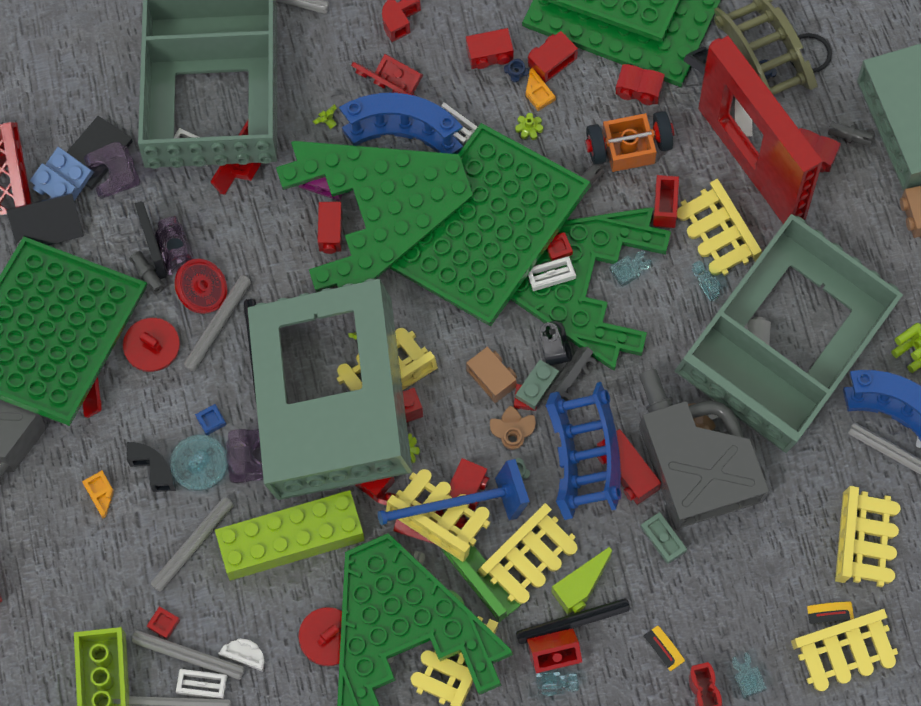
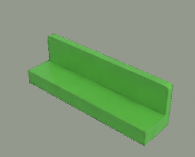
[441,545,521,622]

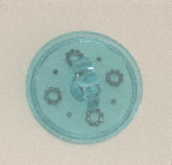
[170,435,228,491]

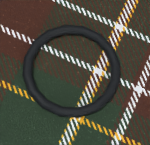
[790,33,832,73]

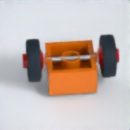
[585,111,674,172]

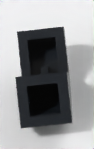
[127,442,176,492]

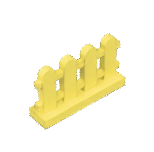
[677,178,762,276]
[336,328,438,391]
[386,469,490,562]
[835,486,901,587]
[477,503,578,604]
[791,609,898,691]
[411,616,498,706]

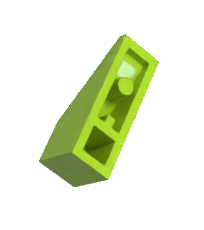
[551,547,612,615]

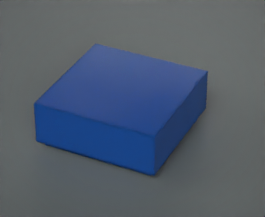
[195,404,227,436]

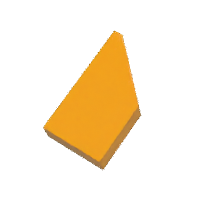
[525,68,556,111]
[82,470,114,519]

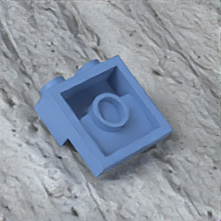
[30,147,94,201]

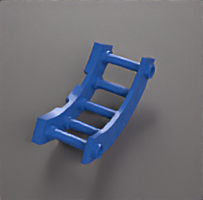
[339,93,463,154]
[843,370,921,441]
[545,382,621,520]

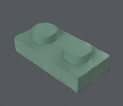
[515,360,559,410]
[640,512,687,565]

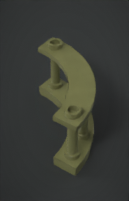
[714,0,818,95]

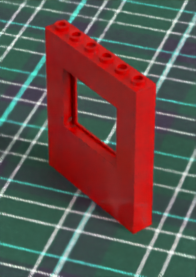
[698,35,823,224]

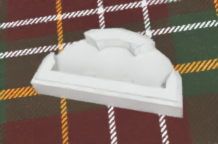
[218,638,265,672]

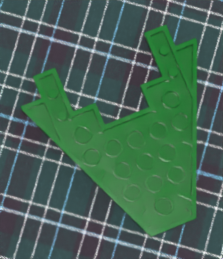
[276,141,473,292]
[510,207,671,370]
[337,533,514,706]

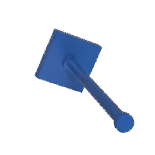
[378,459,530,525]

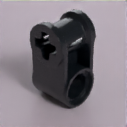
[539,321,572,366]

